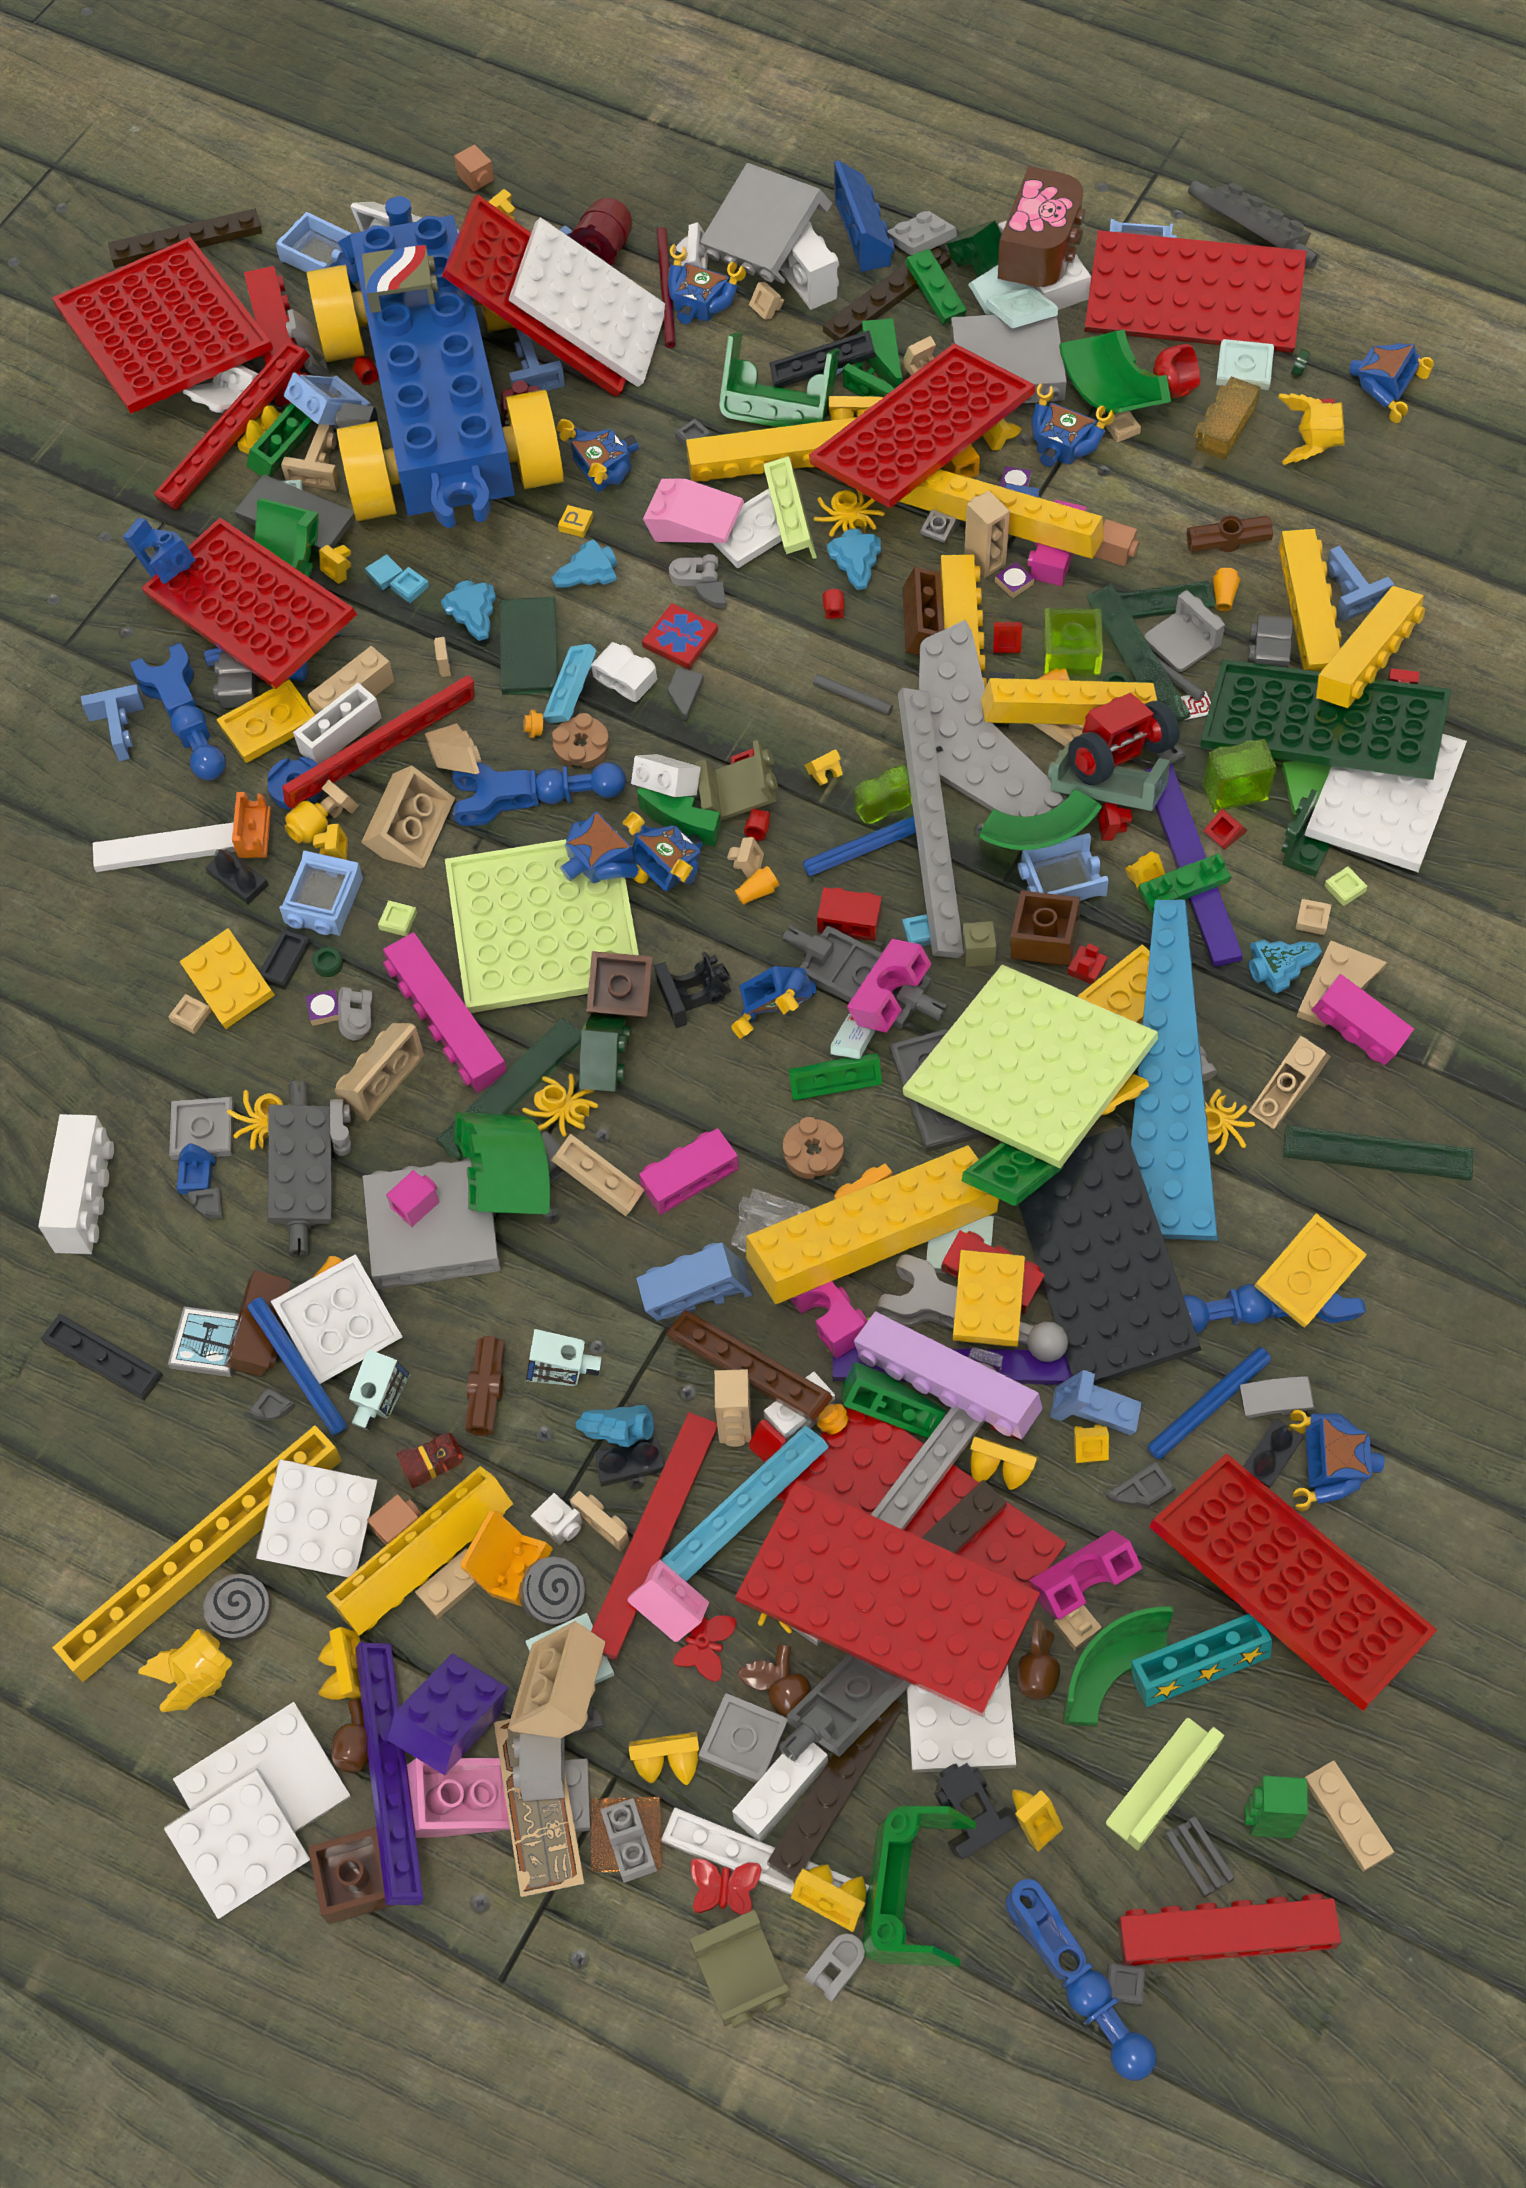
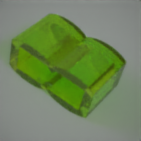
[854,765,912,824]

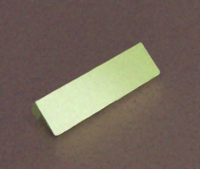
[763,456,817,559]
[1106,1718,1225,1851]

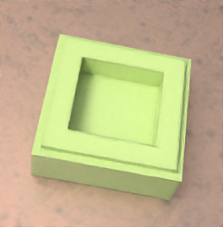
[1324,866,1368,906]
[378,900,417,936]

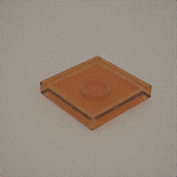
[591,1796,662,1872]

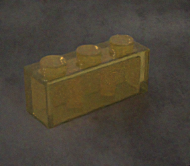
[1194,376,1261,460]

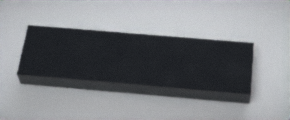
[769,330,876,388]
[40,1313,163,1401]

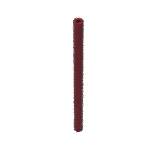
[657,227,676,348]

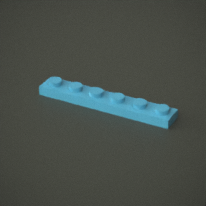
[662,1425,828,1581]

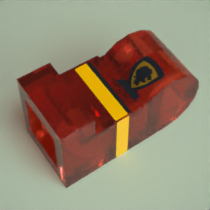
[396,1433,464,1489]

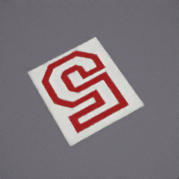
[1174,691,1211,721]

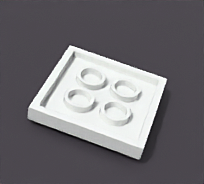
[271,1254,402,1384]
[256,1460,377,1577]
[907,1665,1016,1773]
[164,1769,310,1919]

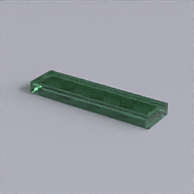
[1099,580,1215,623]

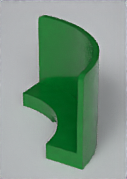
[1059,329,1171,413]
[254,498,319,578]
[978,788,1102,850]
[454,1112,550,1214]
[1062,1606,1173,1727]

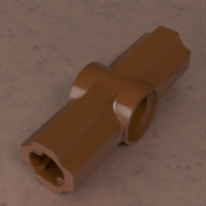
[1186,515,1273,552]
[465,1336,505,1437]

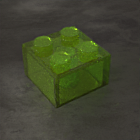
[1043,608,1103,675]
[1203,739,1276,813]

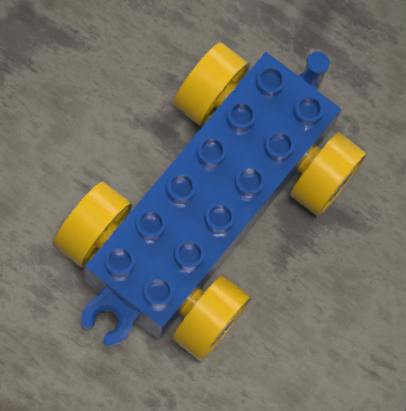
[307,196,564,528]

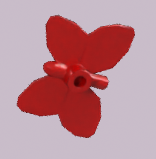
[673,1615,737,1682]
[691,1858,761,1915]

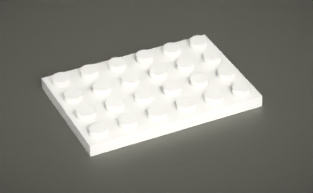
[508,217,665,387]
[1305,734,1467,872]

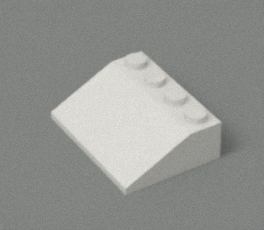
[173,1702,351,1833]

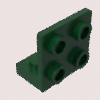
[1281,789,1331,877]

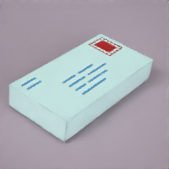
[831,1014,876,1059]

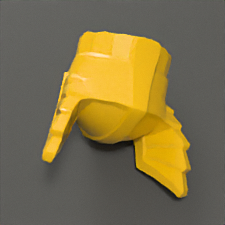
[1278,393,1345,465]
[139,1628,232,1713]

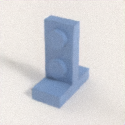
[509,330,565,391]
[1326,546,1394,622]
[81,684,144,761]
[1050,1370,1141,1435]

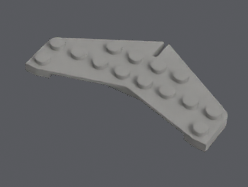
[919,620,1067,816]

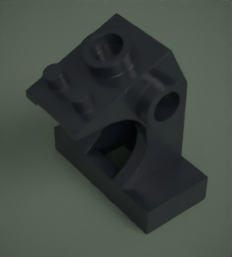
[654,952,732,1028]
[934,1763,1020,1859]

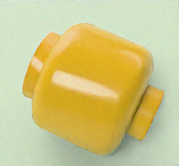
[285,801,328,843]

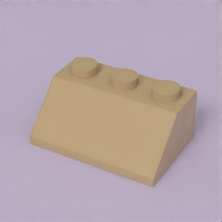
[361,765,455,868]
[335,1023,424,1122]
[508,1621,605,1738]

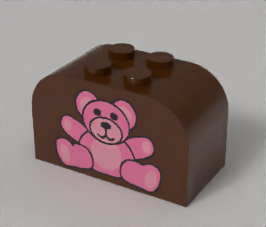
[997,166,1085,287]

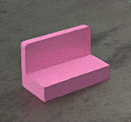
[627,1560,709,1642]

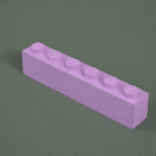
[854,1311,1043,1440]

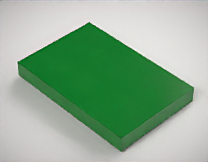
[961,1142,1064,1206]

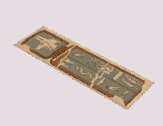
[494,1719,584,1897]

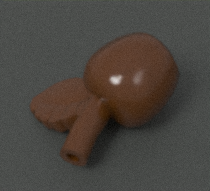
[1017,1619,1061,1700]
[737,1645,812,1718]
[331,1699,369,1772]

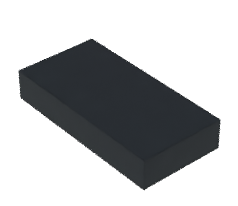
[259,929,311,990]

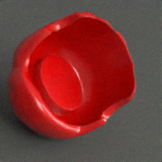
[1153,344,1201,398]

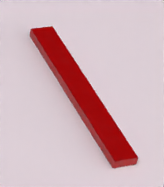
[154,340,310,510]
[282,675,475,809]
[591,1412,718,1660]

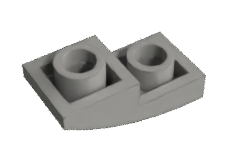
[286,309,325,357]
[920,509,962,543]
[1240,1376,1315,1419]
[600,1798,657,1883]

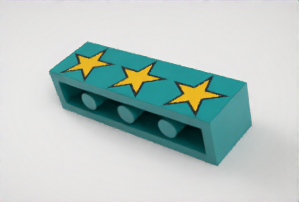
[1131,1614,1272,1708]

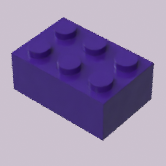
[388,1654,508,1775]

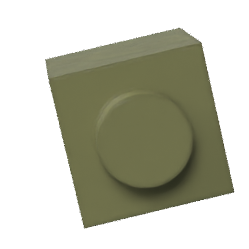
[962,921,996,967]

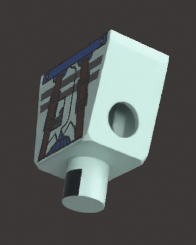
[526,1329,601,1386]
[349,1349,410,1431]

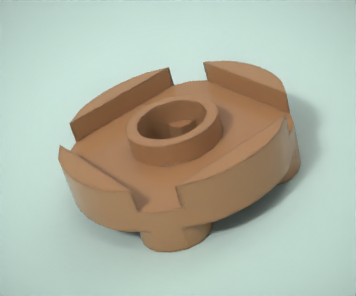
[552,713,609,769]
[783,1117,844,1179]

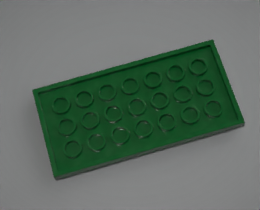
[1200,659,1452,780]

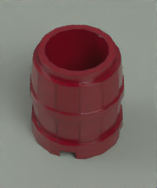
[569,197,633,266]

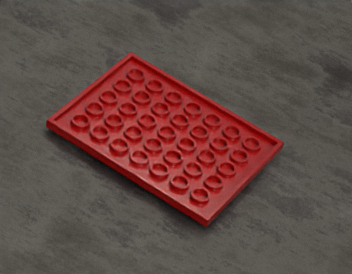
[52,237,273,414]

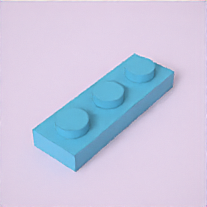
[543,644,596,724]

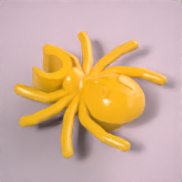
[813,490,885,537]
[522,1073,598,1137]
[1205,1089,1255,1155]
[227,1090,283,1150]

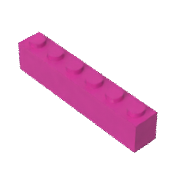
[383,932,508,1093]

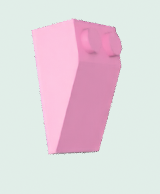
[643,479,744,543]
[407,1758,510,1838]

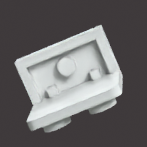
[183,365,258,413]

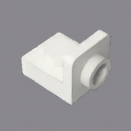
[531,1493,583,1546]

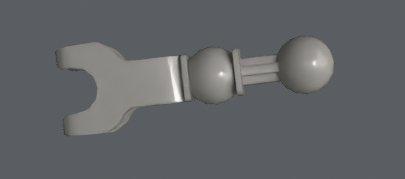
[875,1255,1068,1362]

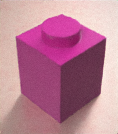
[386,1170,439,1227]

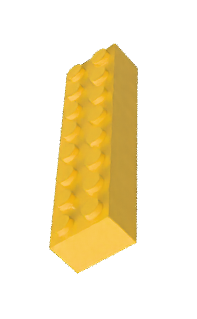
[746,1145,999,1305]

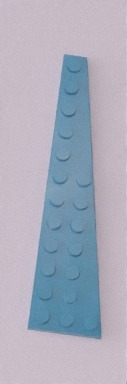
[1131,900,1218,1241]

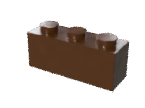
[902,567,944,655]
[224,1270,291,1377]

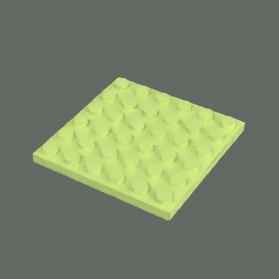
[445,831,639,1013]
[902,965,1158,1168]

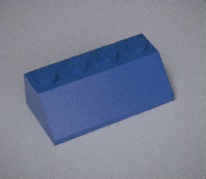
[834,161,894,272]

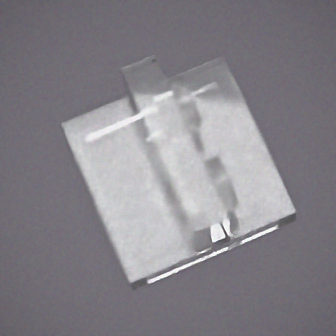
[731,1189,811,1252]

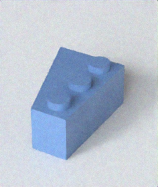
[636,1243,753,1321]

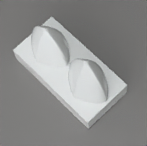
[676,222,708,269]

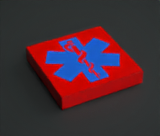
[642,603,719,670]

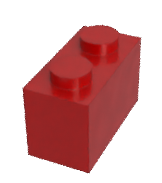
[817,887,882,941]

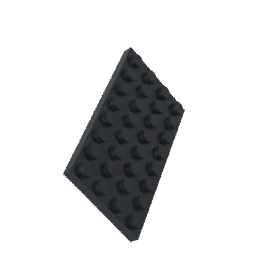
[1018,1125,1202,1385]

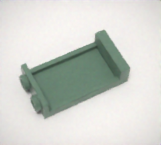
[1048,742,1170,811]

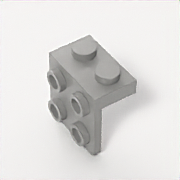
[1144,590,1225,672]

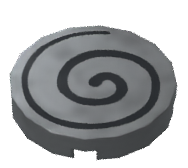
[519,1556,585,1625]
[203,1573,271,1641]

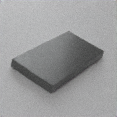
[234,474,356,552]
[889,1029,985,1152]

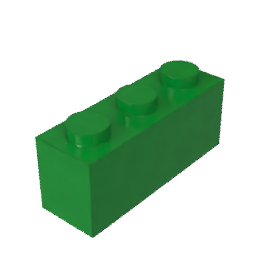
[246,403,315,477]
[1244,1776,1308,1839]

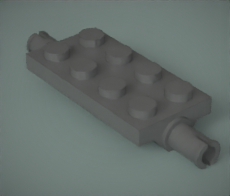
[1188,180,1319,268]
[782,924,948,1030]
[267,1081,331,1257]
[779,1654,911,1762]

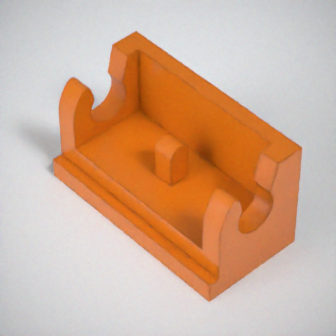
[232,792,272,858]

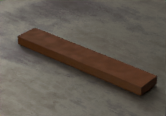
[666,1309,833,1423]

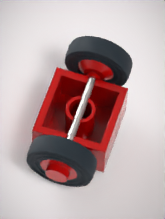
[1068,692,1180,785]

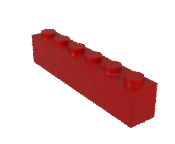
[244,266,307,407]
[1117,1894,1341,1966]

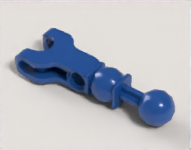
[130,643,226,781]
[452,762,626,826]
[1183,1284,1367,1334]
[1005,1879,1157,2081]

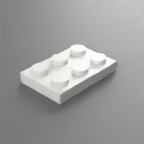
[713,488,782,569]

